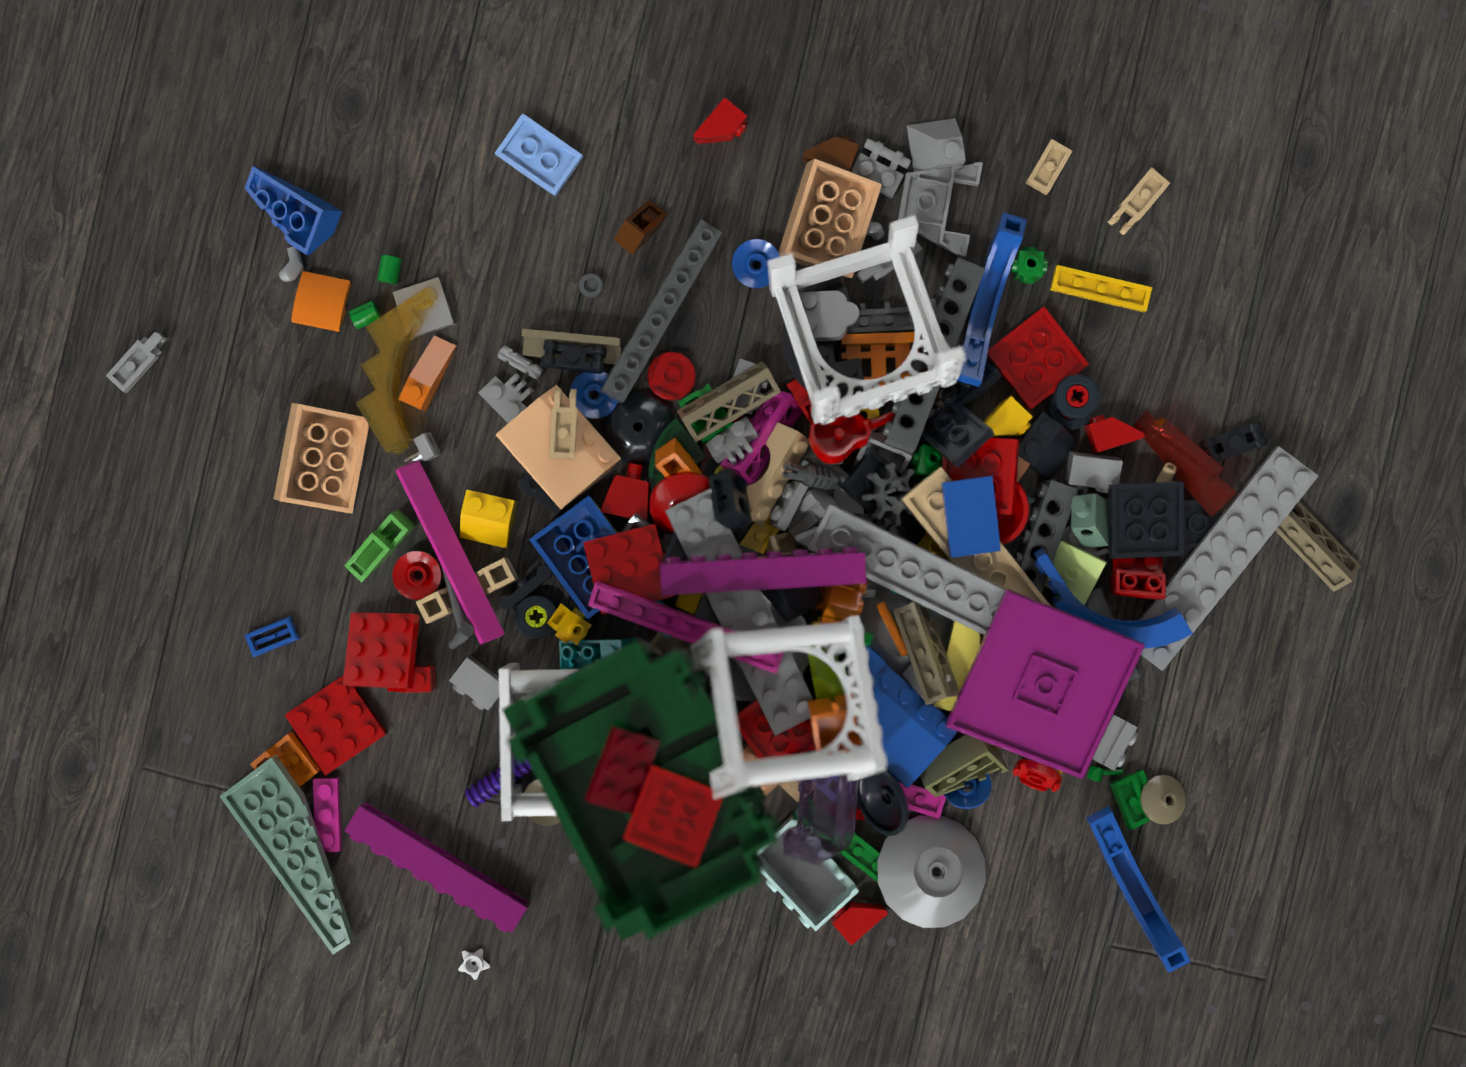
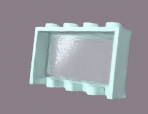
[758,815,859,931]

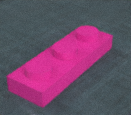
[313,777,342,852]

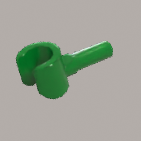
[1087,766,1123,782]

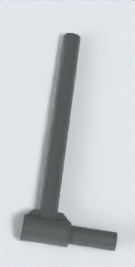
[441,565,474,649]

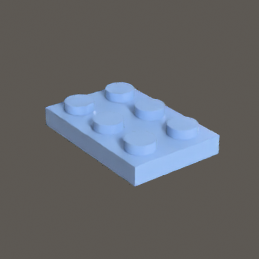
[495,113,583,197]

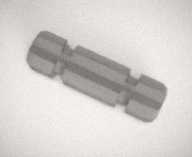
[498,346,544,379]

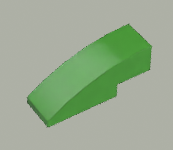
[345,509,416,582]

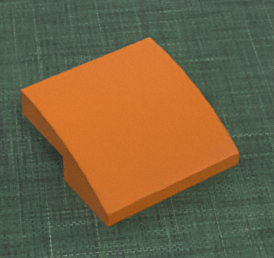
[291,271,352,332]
[250,732,321,787]

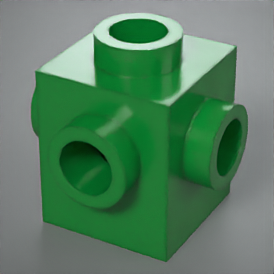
[1010,247,1047,284]
[909,444,943,482]

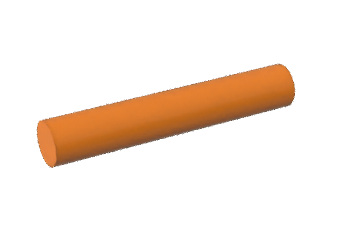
[876,601,908,657]

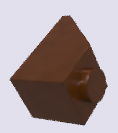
[802,136,859,172]
[614,200,668,255]

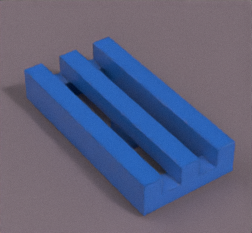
[244,616,300,657]

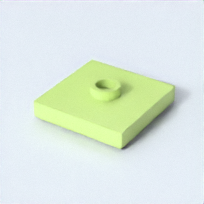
[1045,539,1107,605]

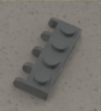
[846,298,937,334]

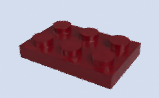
[585,726,660,814]

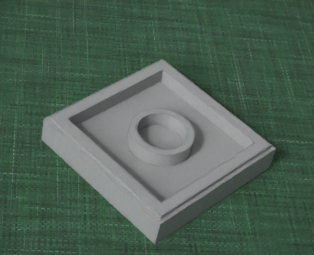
[393,277,455,339]

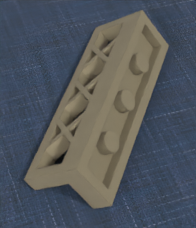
[522,329,622,365]
[677,361,781,443]
[1275,501,1361,592]
[893,602,960,705]

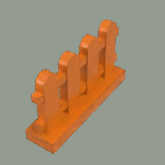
[840,332,928,389]

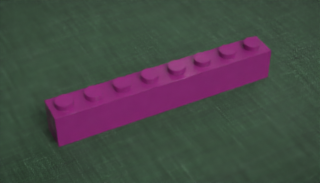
[660,547,866,595]
[345,802,531,933]

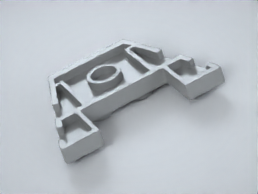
[897,162,983,258]

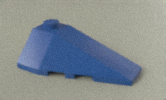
[245,166,342,255]

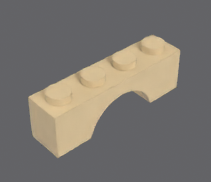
[747,423,809,527]
[416,557,519,624]

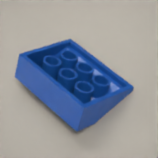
[529,496,617,619]
[872,664,957,788]

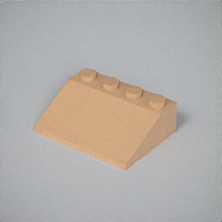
[778,159,882,278]
[496,385,621,509]
[274,403,370,514]

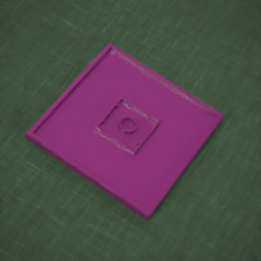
[945,589,1145,779]

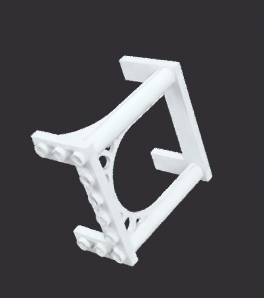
[767,215,965,425]
[691,616,887,799]
[499,663,578,821]

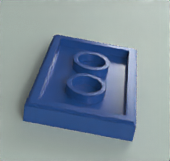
[941,476,1001,558]

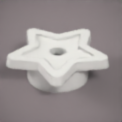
[458,949,490,980]

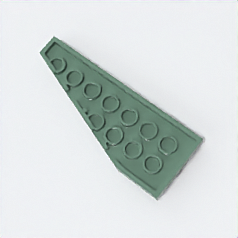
[220,755,355,954]

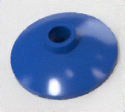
[732,239,780,288]
[570,372,618,419]
[944,774,992,809]

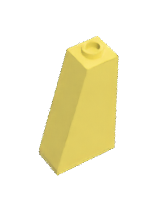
[932,620,980,711]

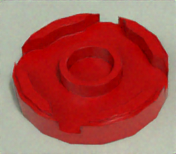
[647,352,696,401]
[1013,759,1062,792]

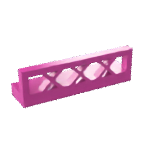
[720,391,802,486]

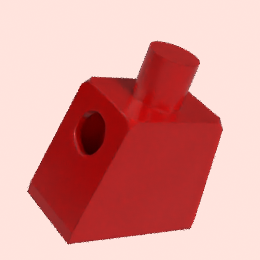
[601,463,650,521]

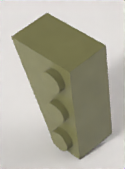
[920,734,1009,797]

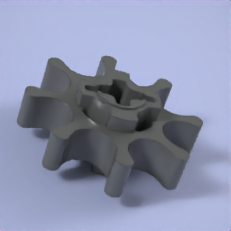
[862,463,914,525]

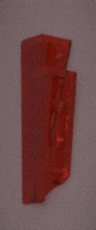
[1133,411,1237,516]

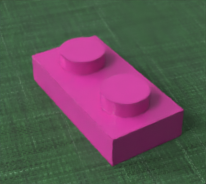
[899,783,946,819]

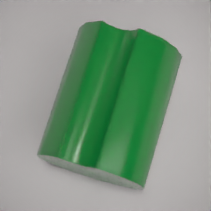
[377,255,402,285]
[349,300,381,329]

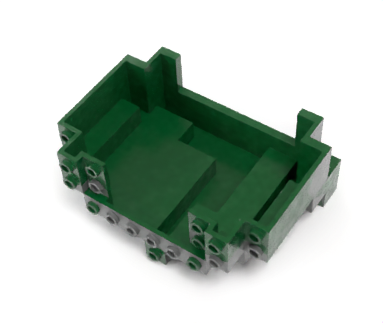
[502,637,780,941]

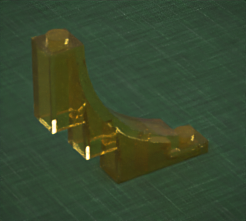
[356,287,438,455]

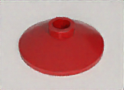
[392,551,442,600]

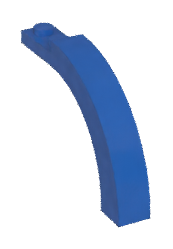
[957,213,1027,387]
[1034,548,1193,649]
[1086,807,1191,973]

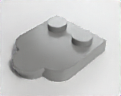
[798,291,859,341]

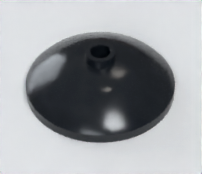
[603,392,674,465]
[853,770,909,836]

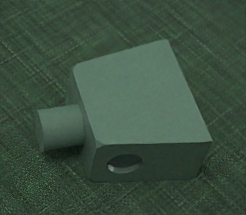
[1071,494,1109,548]

